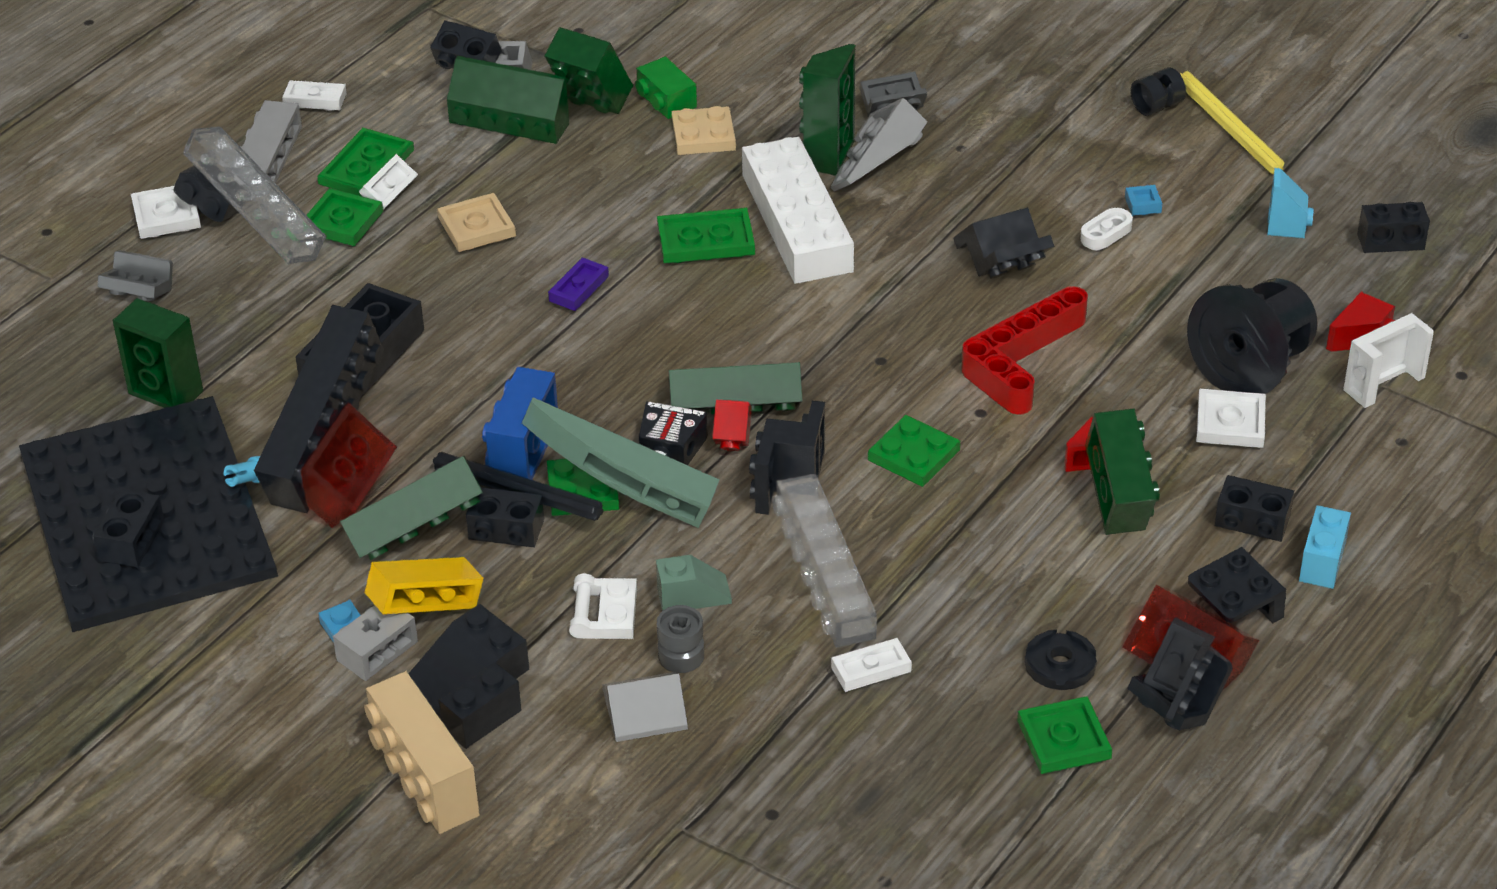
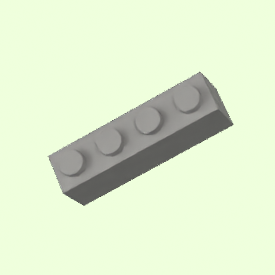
[228,100,302,197]

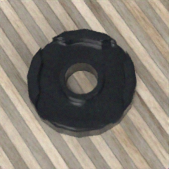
[1025,630,1097,690]

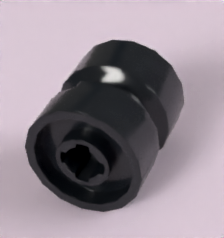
[1130,67,1186,116]

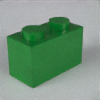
[635,56,697,119]

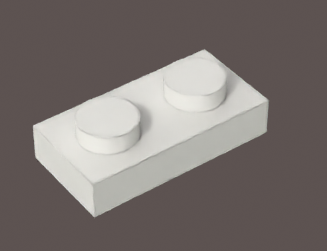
[282,80,347,111]
[359,154,418,210]
[831,638,912,692]

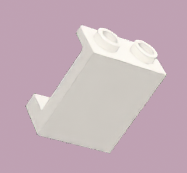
[1343,313,1434,408]

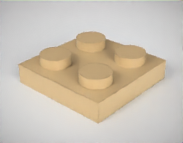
[672,106,736,155]
[437,193,516,252]

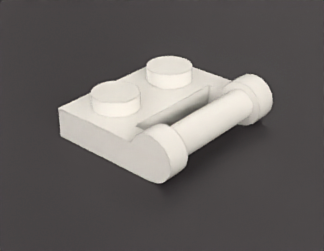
[569,573,637,639]

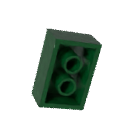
[544,27,633,114]
[112,298,204,408]
[1085,408,1160,535]

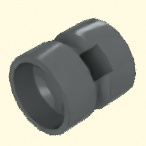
[657,605,704,673]

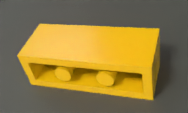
[364,557,484,614]

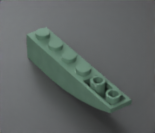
[522,397,719,528]

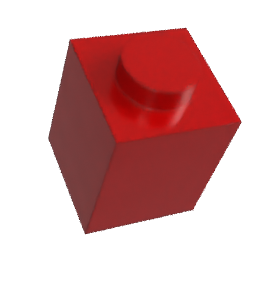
[713,399,752,451]

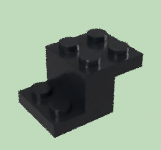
[953,207,1055,278]
[749,400,825,515]

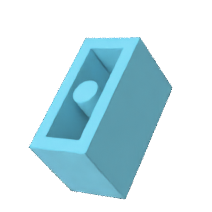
[1299,505,1351,589]

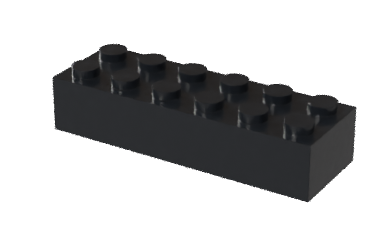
[254,304,384,513]

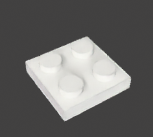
[131,186,201,239]
[1196,388,1266,448]

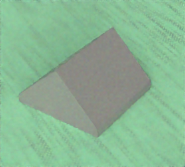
[602,672,688,742]

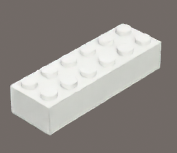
[742,136,854,284]

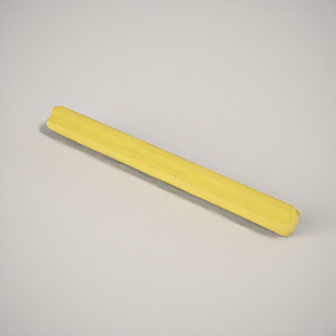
[1180,71,1284,175]

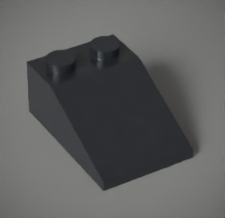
[409,604,529,720]

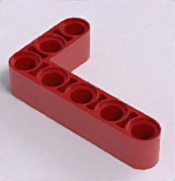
[961,286,1088,415]

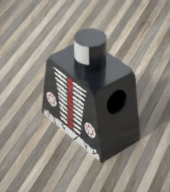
[639,401,708,465]

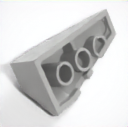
[830,98,927,192]

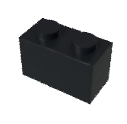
[439,662,522,749]

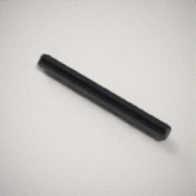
[433,452,604,521]

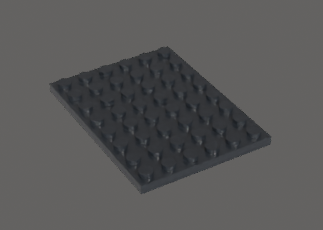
[19,396,278,632]

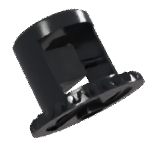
[1187,278,1318,394]

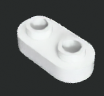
[1081,208,1133,251]

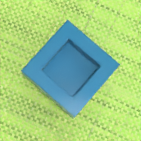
[1125,185,1162,216]
[318,600,361,643]

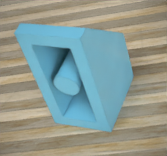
[1267,168,1314,238]

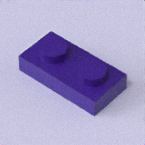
[548,257,609,311]

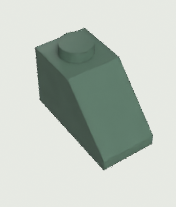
[656,555,732,611]

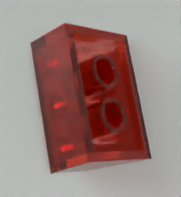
[300,402,397,528]
[1123,585,1260,691]

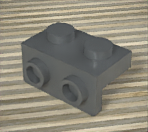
[859,71,927,117]
[98,250,173,301]

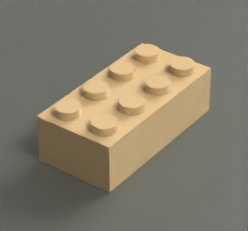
[364,671,480,834]

